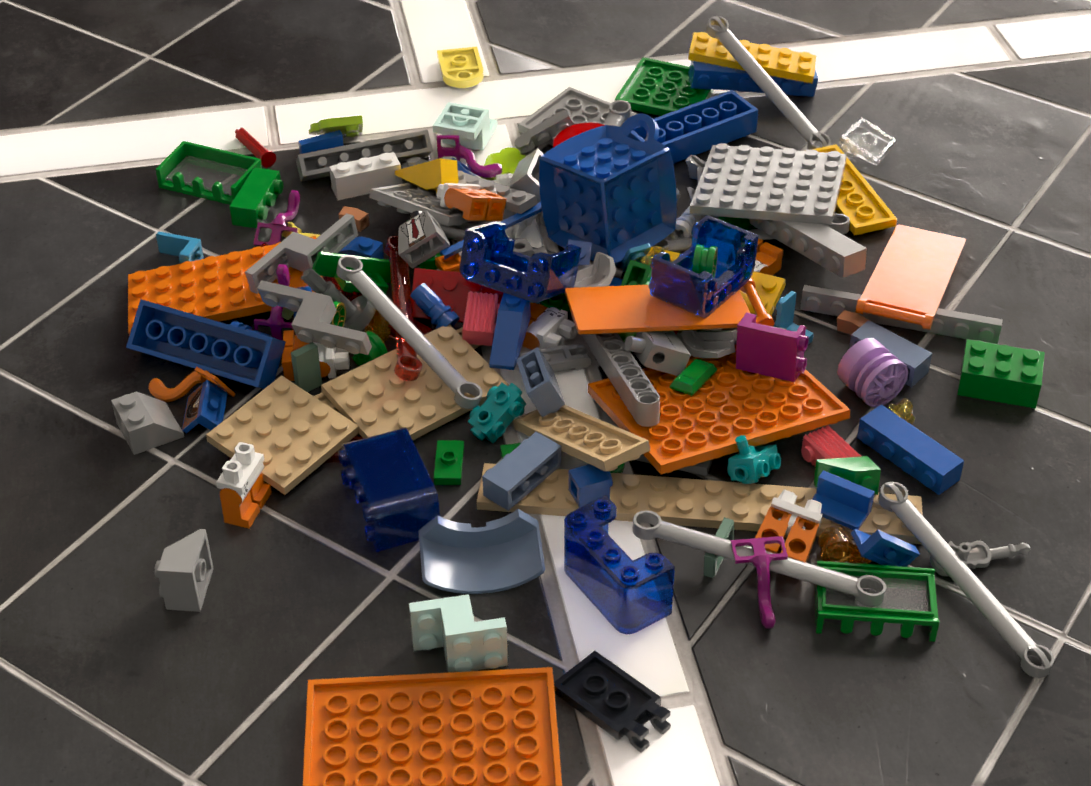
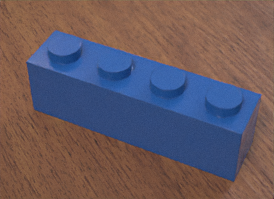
[857,404,964,495]

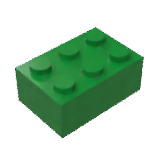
[957,339,1045,408]

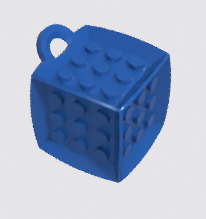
[539,114,677,264]

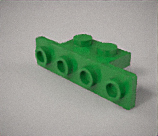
[312,252,404,294]

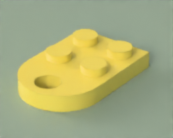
[437,46,484,88]

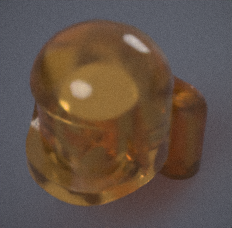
[818,526,872,564]

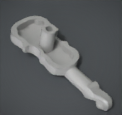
[930,540,1030,576]

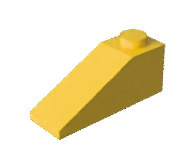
[395,158,459,194]

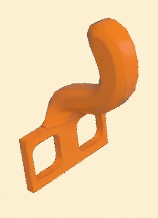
[148,367,235,402]

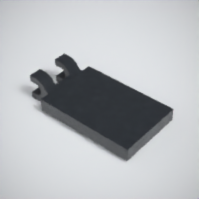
[554,650,671,753]

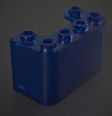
[649,215,759,318]
[460,221,582,303]
[338,428,440,552]
[564,495,675,634]

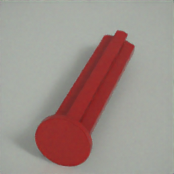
[234,127,276,168]

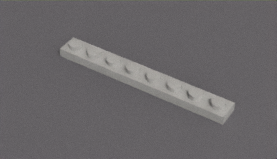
[401,157,537,214]
[800,285,1003,344]

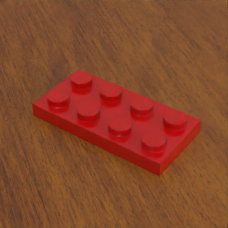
[409,268,513,323]

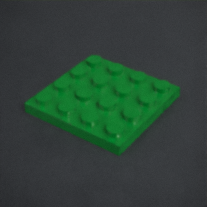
[614,57,714,116]

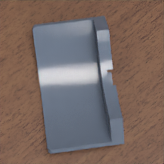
[419,509,545,594]

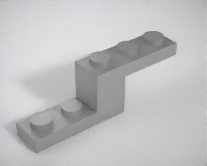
[245,213,358,294]
[257,280,372,355]

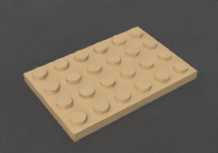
[321,325,509,457]

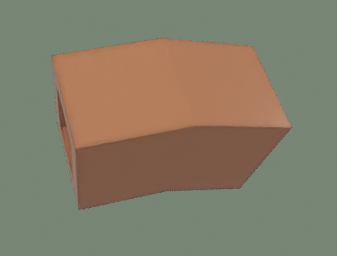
[339,206,369,232]
[837,310,868,335]

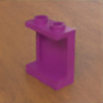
[736,312,809,382]

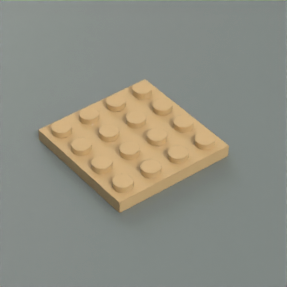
[206,375,359,495]

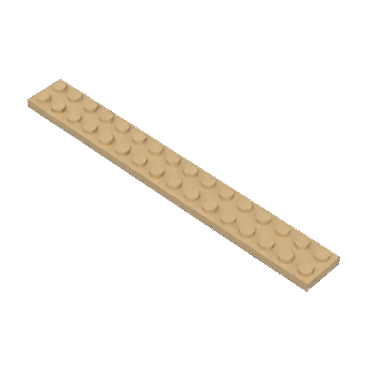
[477,463,923,544]

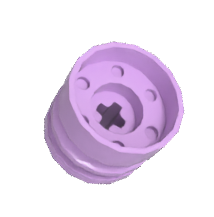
[837,338,908,407]

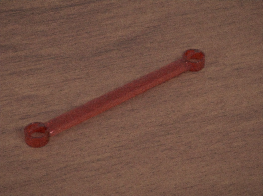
[384,236,422,381]

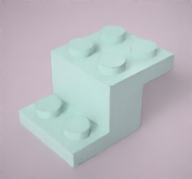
[433,102,497,150]
[409,594,508,673]

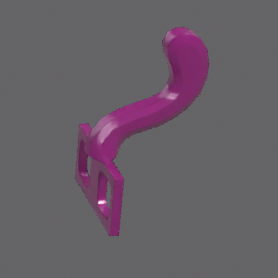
[437,135,502,178]
[253,190,300,247]
[254,264,296,341]
[731,536,788,629]

